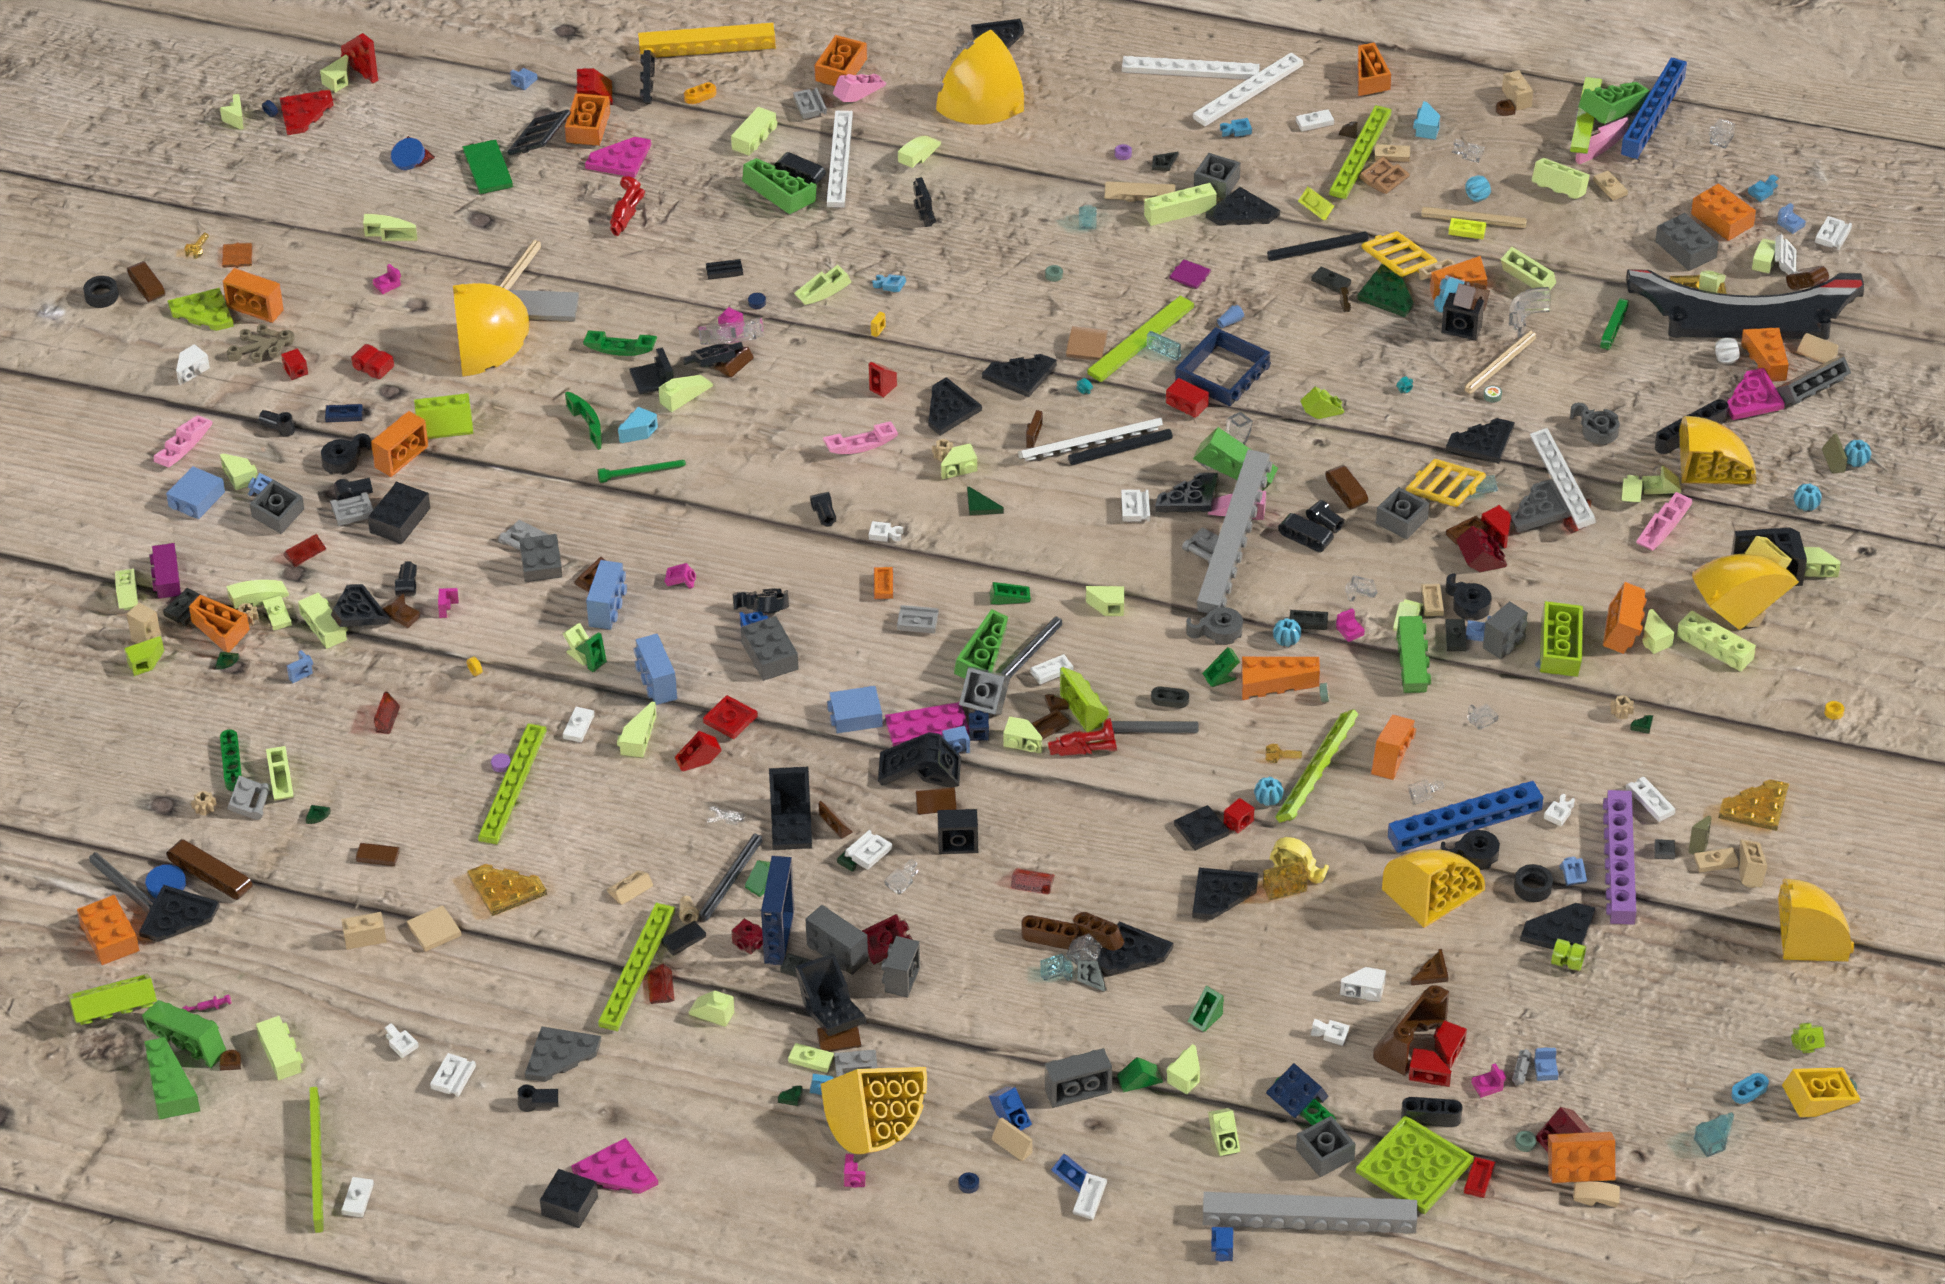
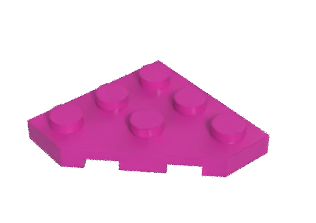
[585,137,652,178]
[1727,368,1785,420]
[571,1138,658,1194]

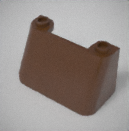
[1373,985,1449,1076]

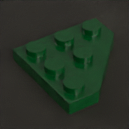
[1357,264,1414,318]

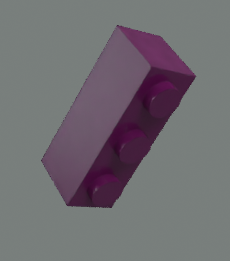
[149,543,181,599]

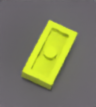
[1298,186,1334,220]
[1448,218,1486,239]

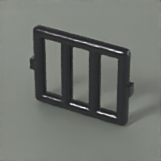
[507,109,571,156]

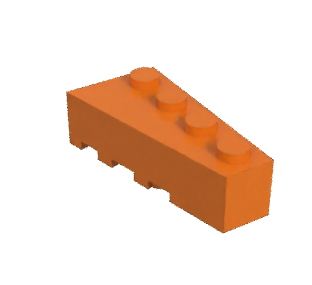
[1241,656,1320,701]

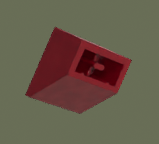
[1456,526,1507,572]
[1536,1107,1593,1153]

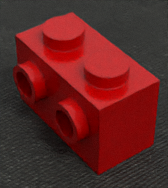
[1166,378,1209,418]

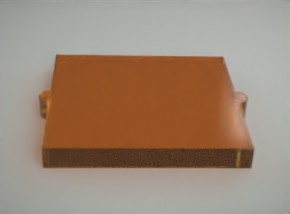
[222,242,253,268]

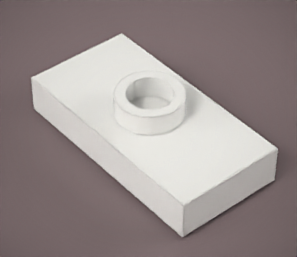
[1296,109,1334,132]
[1030,654,1073,684]
[563,707,594,743]
[1073,1173,1107,1220]
[342,1177,374,1218]

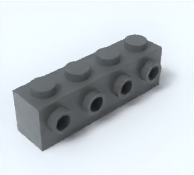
[1777,357,1851,405]

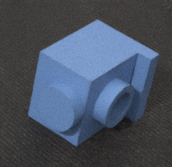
[942,726,970,754]

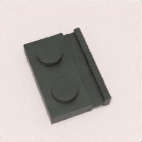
[163,588,201,626]

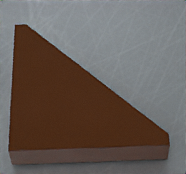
[1411,949,1449,986]

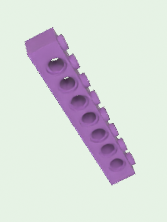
[1603,790,1636,925]

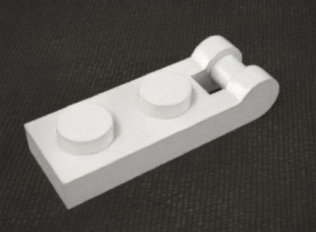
[1626,777,1675,822]

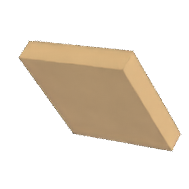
[407,905,462,952]

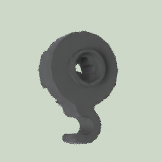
[1570,402,1620,444]
[1186,607,1243,645]

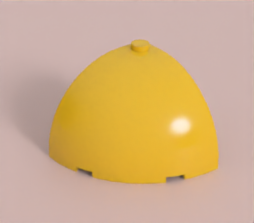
[936,30,1024,125]
[453,283,529,377]
[1679,416,1756,484]
[1692,554,1799,630]
[1382,849,1485,928]
[1778,878,1854,962]
[820,1067,927,1154]

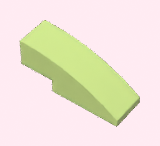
[898,136,941,168]
[363,214,417,241]
[1752,238,1775,273]
[794,265,852,305]
[226,580,289,609]
[266,746,294,801]

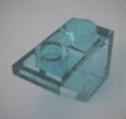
[1694,1112,1734,1157]

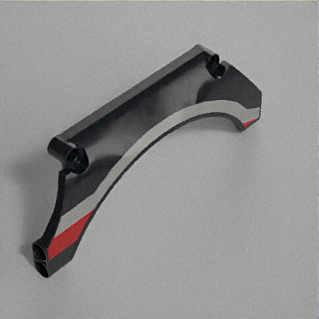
[1626,269,1864,340]

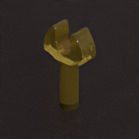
[185,232,209,259]
[1265,744,1302,763]

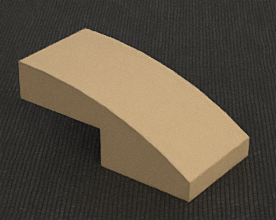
[1573,1181,1620,1208]

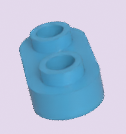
[1731,1073,1769,1104]

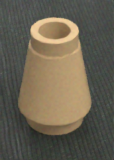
[679,896,699,924]

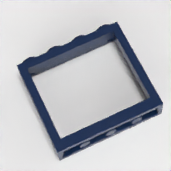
[1175,327,1271,406]
[761,856,795,965]

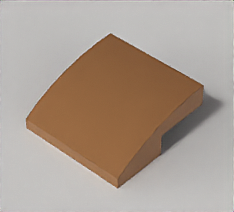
[1359,157,1410,194]
[1066,326,1108,361]

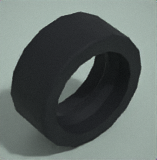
[83,276,119,308]
[1514,864,1553,902]

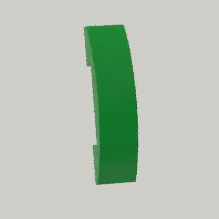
[583,330,657,356]
[565,392,602,450]

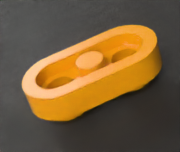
[684,82,716,104]

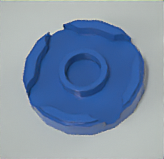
[391,138,425,170]
[145,865,186,898]

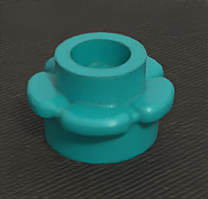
[1396,376,1413,393]
[1076,378,1093,394]

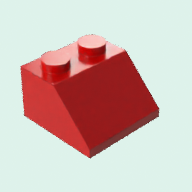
[577,68,613,105]

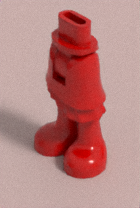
[610,176,645,236]
[1048,718,1117,756]

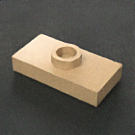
[1375,144,1410,162]
[1593,171,1628,201]
[1421,584,1444,616]
[1694,848,1739,873]

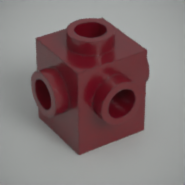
[731,918,763,955]

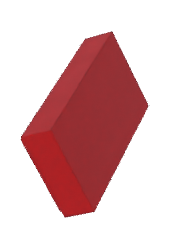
[1464,1157,1495,1198]

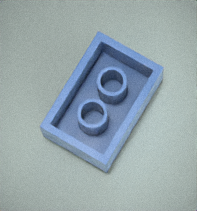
[586,560,627,630]
[633,633,677,705]

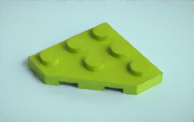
[167,288,234,331]

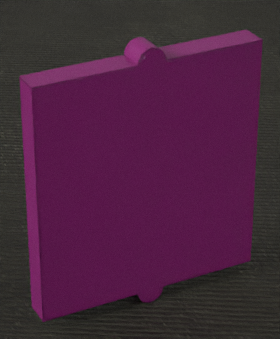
[1169,259,1211,289]

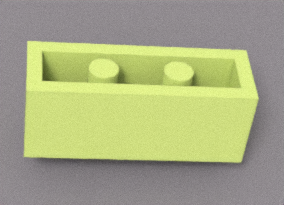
[731,107,777,156]
[1532,158,1590,199]
[1501,247,1556,296]
[298,592,348,649]
[256,1016,303,1081]

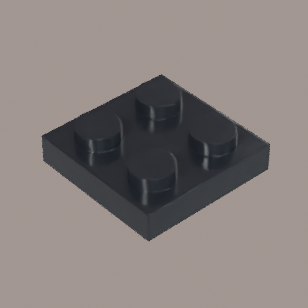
[1174,805,1229,851]

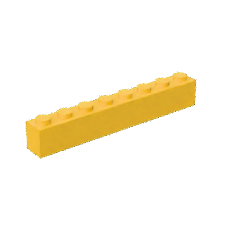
[638,23,776,58]

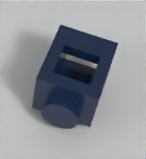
[969,710,989,741]

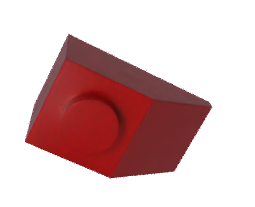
[868,362,897,398]
[1481,505,1511,549]
[674,731,722,772]
[1433,1020,1467,1069]
[1409,1048,1452,1087]

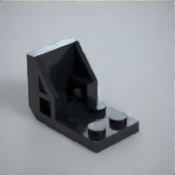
[1731,527,1807,586]
[878,732,961,788]
[769,766,812,850]
[795,953,867,1036]

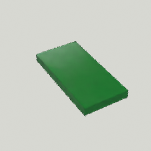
[462,139,513,194]

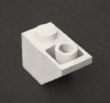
[176,344,210,385]
[1340,967,1386,1002]

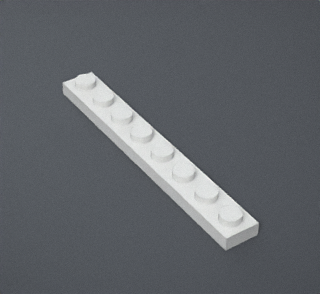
[1193,53,1303,126]
[1122,56,1260,80]
[827,111,853,208]
[1018,418,1163,461]
[1530,428,1596,529]

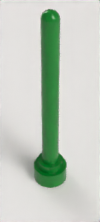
[597,459,686,483]

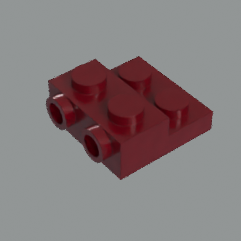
[862,914,913,965]

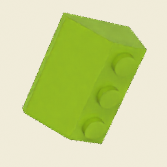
[414,393,474,439]
[1060,667,1109,732]

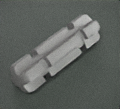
[1512,1049,1531,1085]

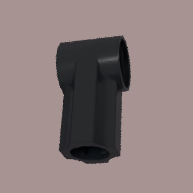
[258,410,295,437]
[334,477,373,501]
[810,492,836,527]
[1306,500,1345,533]
[395,561,417,596]
[517,1084,559,1112]

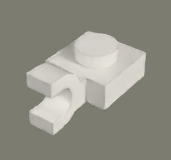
[1311,1019,1350,1046]
[385,1023,418,1058]

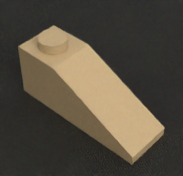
[1740,839,1767,888]

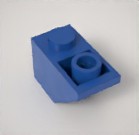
[988,1087,1032,1131]

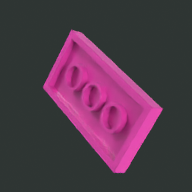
[885,702,969,746]

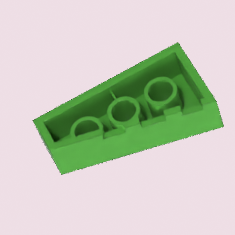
[1578,82,1650,124]
[1193,427,1278,491]
[142,1000,226,1068]
[144,1037,200,1120]

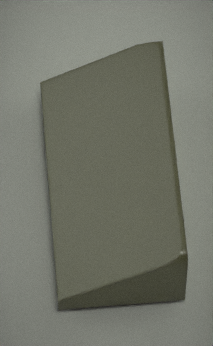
[1822,434,1847,474]
[1688,816,1712,855]

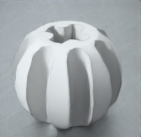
[1715,338,1740,364]

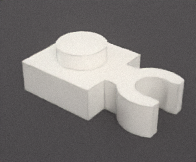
[869,521,903,542]
[1544,794,1575,826]

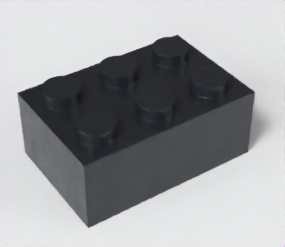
[368,481,431,544]

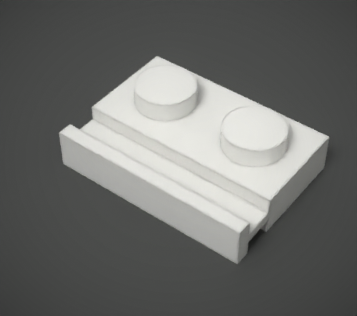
[1815,216,1852,250]
[1775,234,1796,275]
[1121,490,1150,521]
[845,830,892,870]
[430,1053,476,1097]

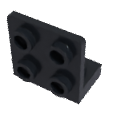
[629,347,674,395]

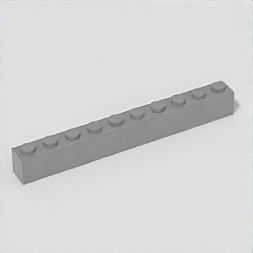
[1197,449,1272,613]
[1203,1192,1417,1234]

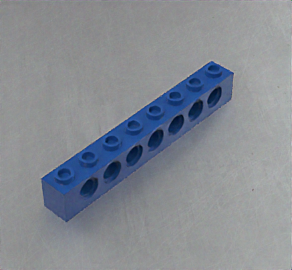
[1621,57,1687,159]
[1388,781,1543,853]

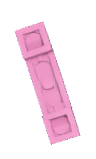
[823,421,898,454]

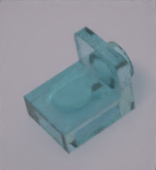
[1079,205,1097,229]
[1040,954,1073,981]

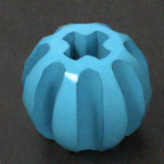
[1465,175,1491,202]
[1844,440,1871,467]
[1793,483,1822,511]
[1273,618,1301,647]
[1254,776,1284,806]

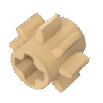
[932,439,953,462]
[238,603,259,626]
[1610,695,1634,719]
[191,791,217,815]

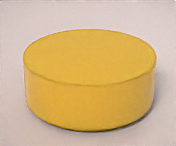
[467,656,483,676]
[1824,701,1845,720]

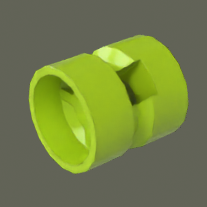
[1551,939,1586,971]

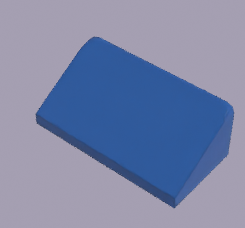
[1051,1154,1090,1193]

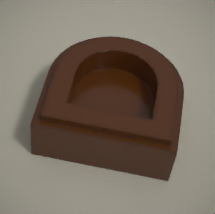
[1496,99,1515,116]
[219,1050,241,1071]

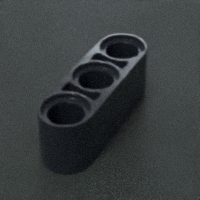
[774,152,826,185]
[1278,513,1334,552]
[1401,1097,1463,1127]

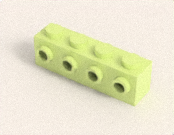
[1144,183,1217,226]
[1677,610,1756,672]

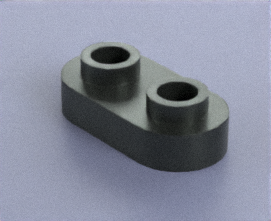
[1151,686,1189,708]

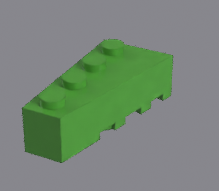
[742,158,817,214]
[954,609,1008,679]
[1396,616,1431,693]

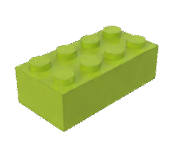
[1540,601,1583,677]
[68,973,157,1025]

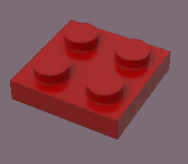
[703,695,758,739]

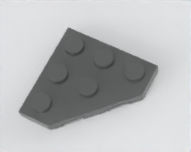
[1511,479,1570,533]
[525,1026,601,1082]

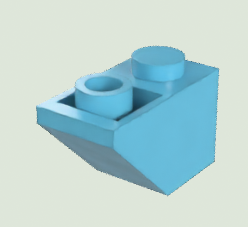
[1413,101,1440,140]
[1434,275,1465,312]
[618,407,658,443]

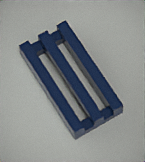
[325,404,363,423]

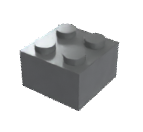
[1194,153,1241,199]
[250,479,304,534]
[1376,487,1429,540]
[519,534,562,582]
[1483,601,1528,659]
[959,667,1011,715]
[881,936,920,998]
[1296,1116,1356,1177]

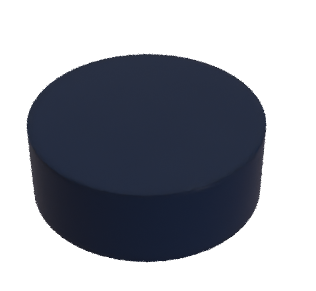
[262,100,278,117]
[748,292,766,309]
[958,1172,979,1194]

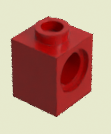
[281,348,308,380]
[1223,798,1255,834]

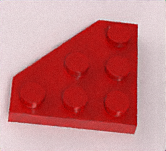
[340,33,379,83]
[279,90,333,135]

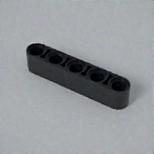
[1655,399,1729,454]

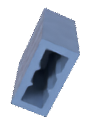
[166,466,225,519]
[827,686,883,734]

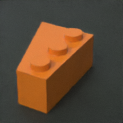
[1357,42,1391,96]
[1430,256,1487,300]
[1741,328,1789,382]
[189,595,250,652]
[1371,714,1416,780]

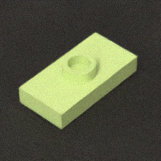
[263,596,292,631]
[788,1043,834,1073]

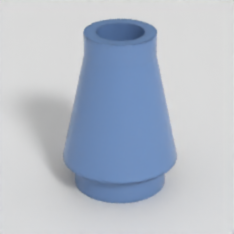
[1217,305,1244,328]

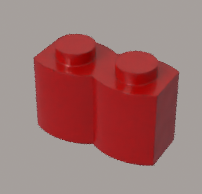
[351,344,394,379]

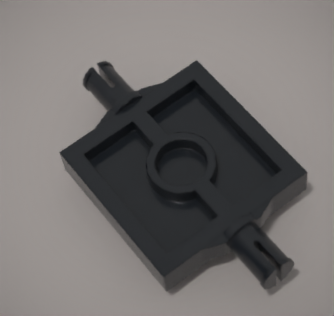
[913,177,936,227]
[683,342,743,368]

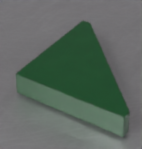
[967,486,1004,515]

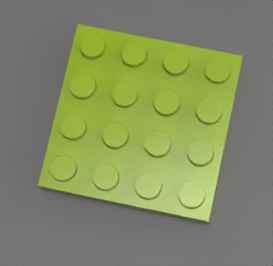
[1355,1115,1474,1215]

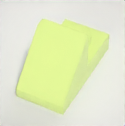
[220,94,244,130]
[1699,270,1726,293]
[1642,466,1681,495]
[1393,599,1423,631]
[562,623,589,666]

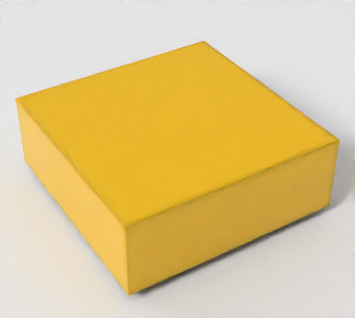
[871,311,886,337]

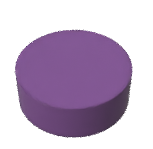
[1114,144,1132,160]
[491,753,511,773]

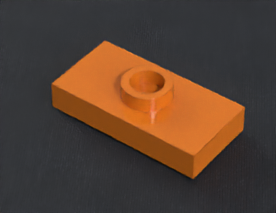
[874,567,893,599]

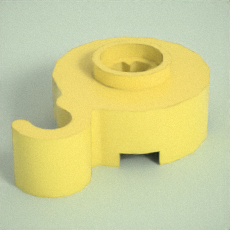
[1269,837,1329,883]

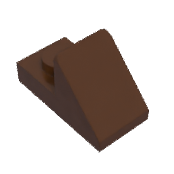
[382,594,420,628]

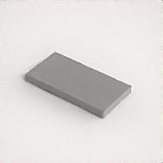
[508,290,579,321]

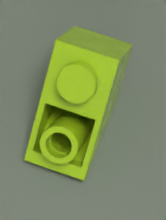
[1300,386,1344,419]
[124,636,164,676]

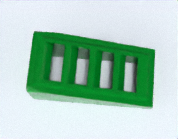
[989,582,1031,605]

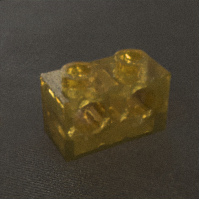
[1263,861,1308,901]

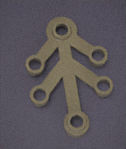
[227,324,295,363]

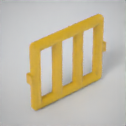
[1361,231,1437,277]
[1405,459,1486,507]

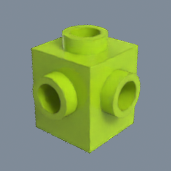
[1791,1023,1825,1053]

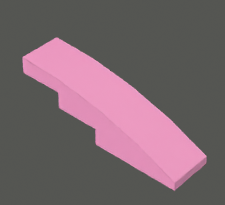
[1576,117,1629,165]
[154,415,213,468]
[1636,492,1692,551]

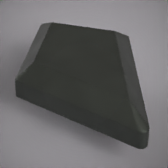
[1152,151,1179,171]
[1077,960,1107,991]

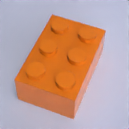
[814,35,867,86]
[565,93,610,146]
[1691,183,1756,241]
[223,268,284,323]
[371,411,429,477]
[1603,582,1647,654]
[77,895,140,965]
[1548,1132,1616,1183]

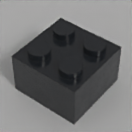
[1441,292,1484,341]
[937,809,978,855]
[540,1168,598,1228]

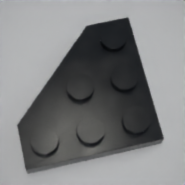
[971,18,1024,49]
[640,50,655,103]
[1205,187,1280,226]
[982,354,1057,397]
[928,377,982,436]
[1446,418,1515,464]
[1155,473,1219,513]
[331,584,390,627]
[1192,867,1259,920]
[139,885,220,942]
[1520,903,1595,950]
[1093,921,1174,975]

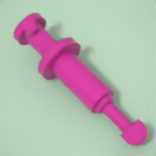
[183,994,232,1012]

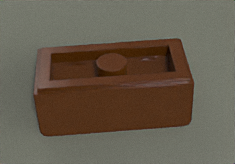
[714,347,754,377]
[573,556,606,592]
[916,787,957,815]
[818,801,853,839]
[817,1026,862,1052]

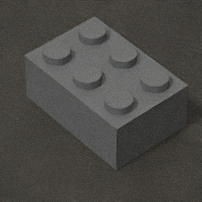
[1655,213,1719,271]
[741,616,799,681]
[805,905,868,975]
[1045,1048,1112,1108]

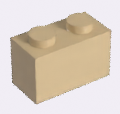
[1502,70,1533,111]
[126,603,161,644]
[341,912,386,950]

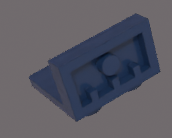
[1266,1063,1329,1118]

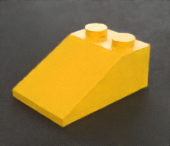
[1782,1068,1861,1117]

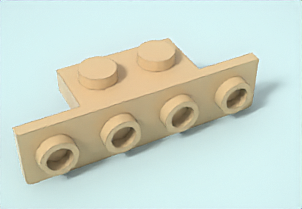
[1104,182,1175,202]

